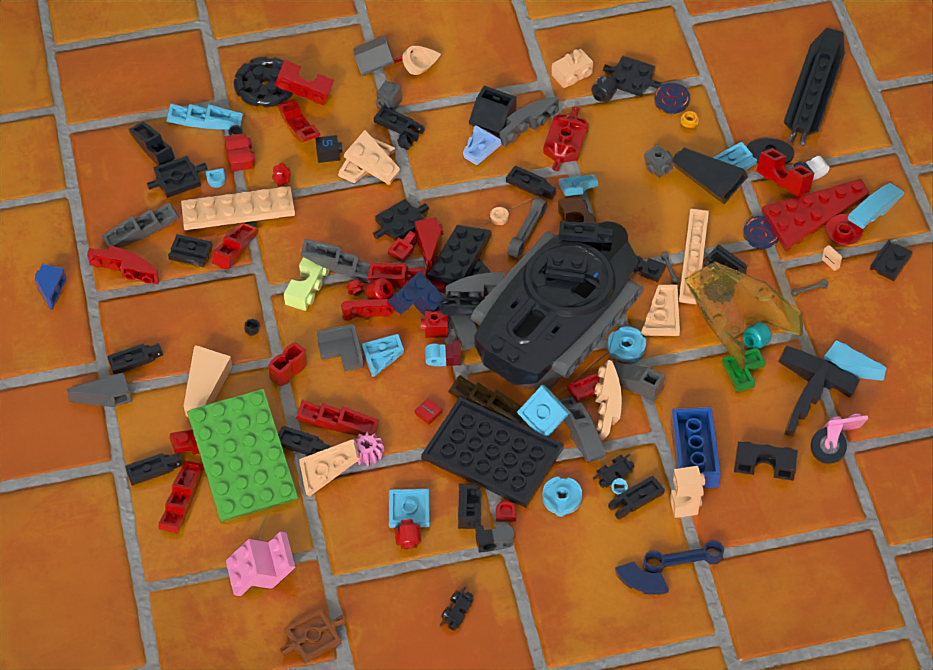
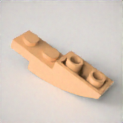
[594,360,622,441]

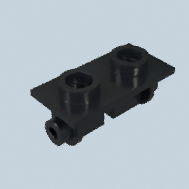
[593,454,635,488]
[440,586,474,630]

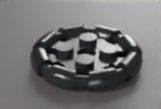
[234,56,293,108]

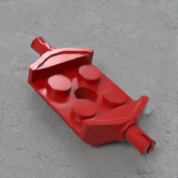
[543,106,589,171]

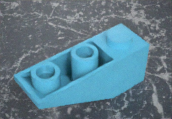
[824,340,887,381]

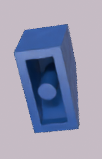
[35,264,66,309]

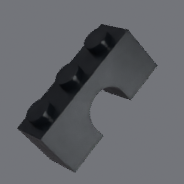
[734,442,798,481]

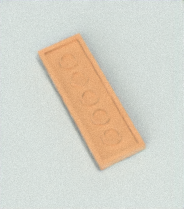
[181,186,295,230]

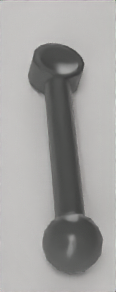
[661,252,679,284]
[791,280,828,296]

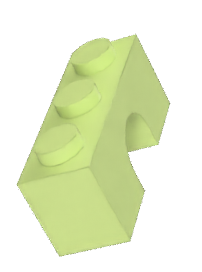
[284,257,329,311]

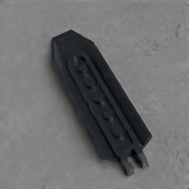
[784,28,845,145]

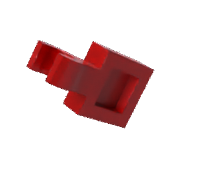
[388,231,417,263]

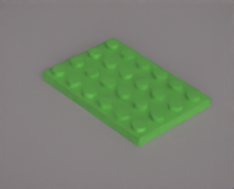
[187,389,298,522]

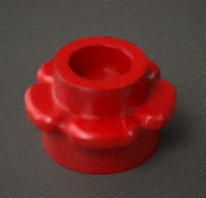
[346,279,364,296]

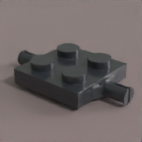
[603,56,662,97]
[147,156,208,198]
[373,199,429,241]

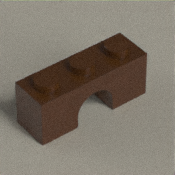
[558,194,600,227]

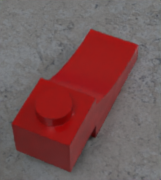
[212,222,258,270]

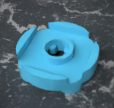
[607,326,646,363]
[542,477,582,517]

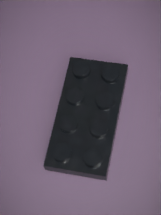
[427,225,492,284]

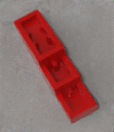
[367,263,446,293]
[295,399,379,436]
[159,460,204,533]

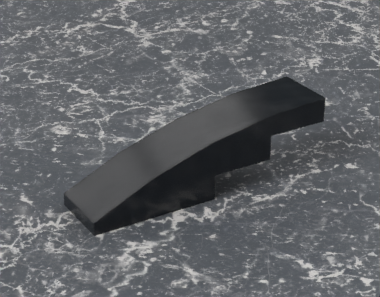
[778,346,859,397]
[784,362,829,436]

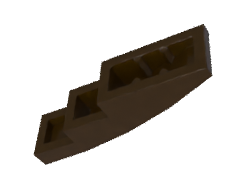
[448,375,523,424]

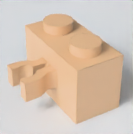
[552,48,593,88]

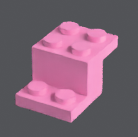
[226,532,295,596]

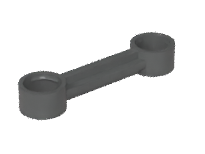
[507,197,547,258]

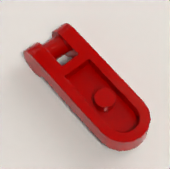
[341,299,395,321]

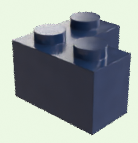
[388,271,445,316]

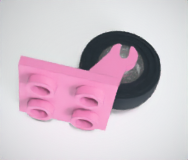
[811,414,868,464]

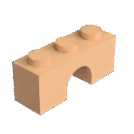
[670,466,705,518]

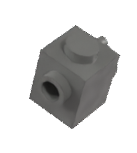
[376,80,402,110]

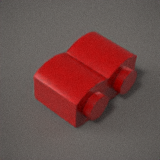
[224,133,256,172]
[268,342,307,386]

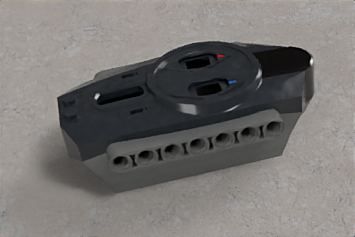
[471,221,643,390]

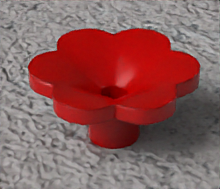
[272,163,291,186]

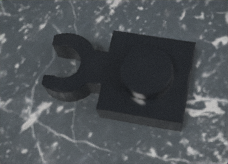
[636,256,666,282]

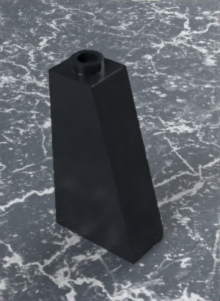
[672,148,748,204]

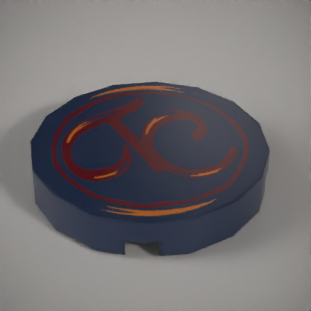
[654,83,690,114]
[743,216,779,249]

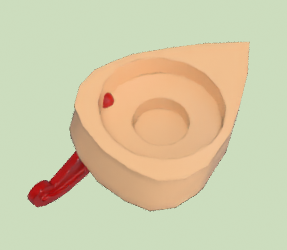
[394,46,441,75]

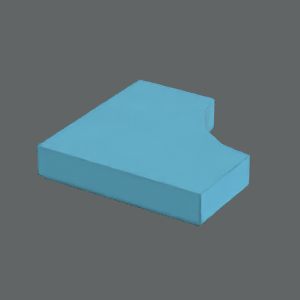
[559,174,598,196]

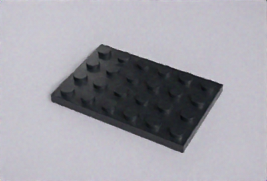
[421,397,564,508]

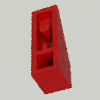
[415,217,444,272]

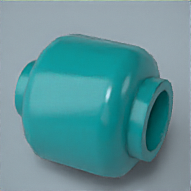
[743,322,772,349]

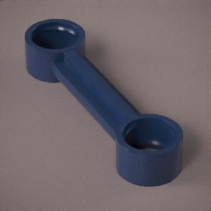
[643,541,724,573]

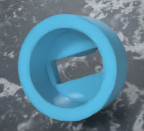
[611,478,628,494]

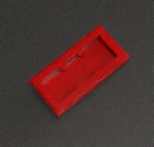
[567,372,600,403]

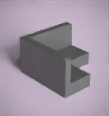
[317,324,363,372]

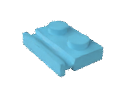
[712,142,757,170]

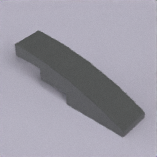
[102,203,179,248]
[301,239,371,283]
[445,296,477,350]

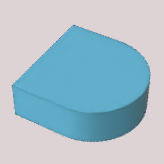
[206,168,226,188]

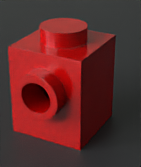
[421,311,448,338]

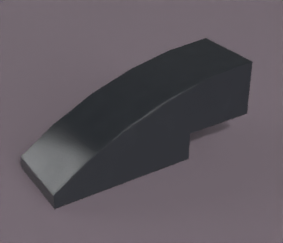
[128,121,175,166]

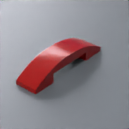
[278,99,321,142]

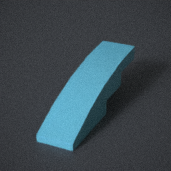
[166,103,243,130]
[848,183,905,229]

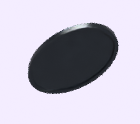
[747,138,794,164]

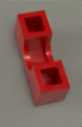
[275,60,334,106]
[756,148,815,196]

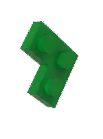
[721,347,765,393]

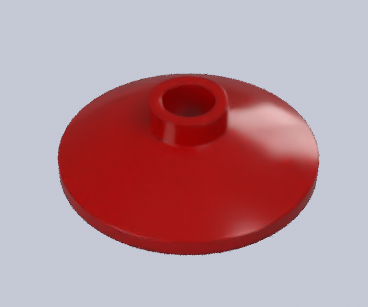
[826,214,863,245]

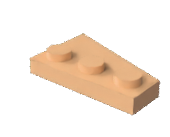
[344,130,400,185]
[299,439,360,497]

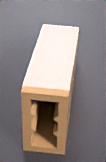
[184,345,232,418]

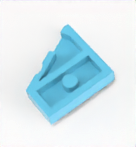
[361,334,404,377]

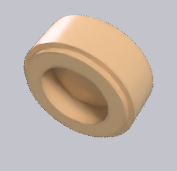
[490,207,509,225]

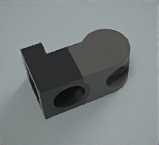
[475,525,514,553]

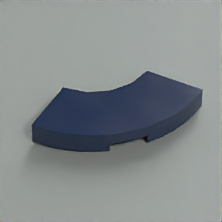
[615,562,669,595]

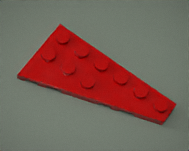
[762,179,869,252]

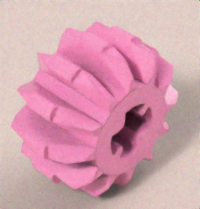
[353,432,384,466]

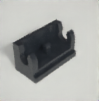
[704,245,747,287]
[458,484,481,529]

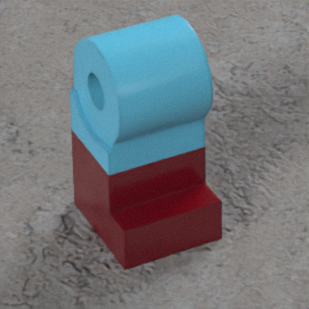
[425,340,461,366]

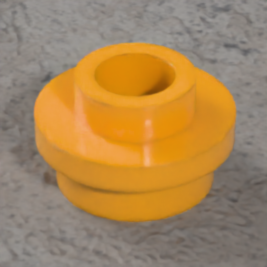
[681,111,699,128]

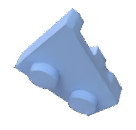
[463,125,502,165]

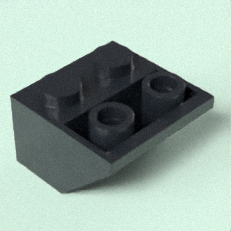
[469,86,517,135]

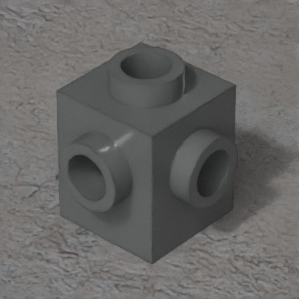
[644,145,673,178]

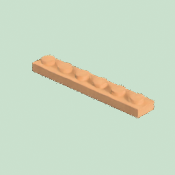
[679,209,709,304]

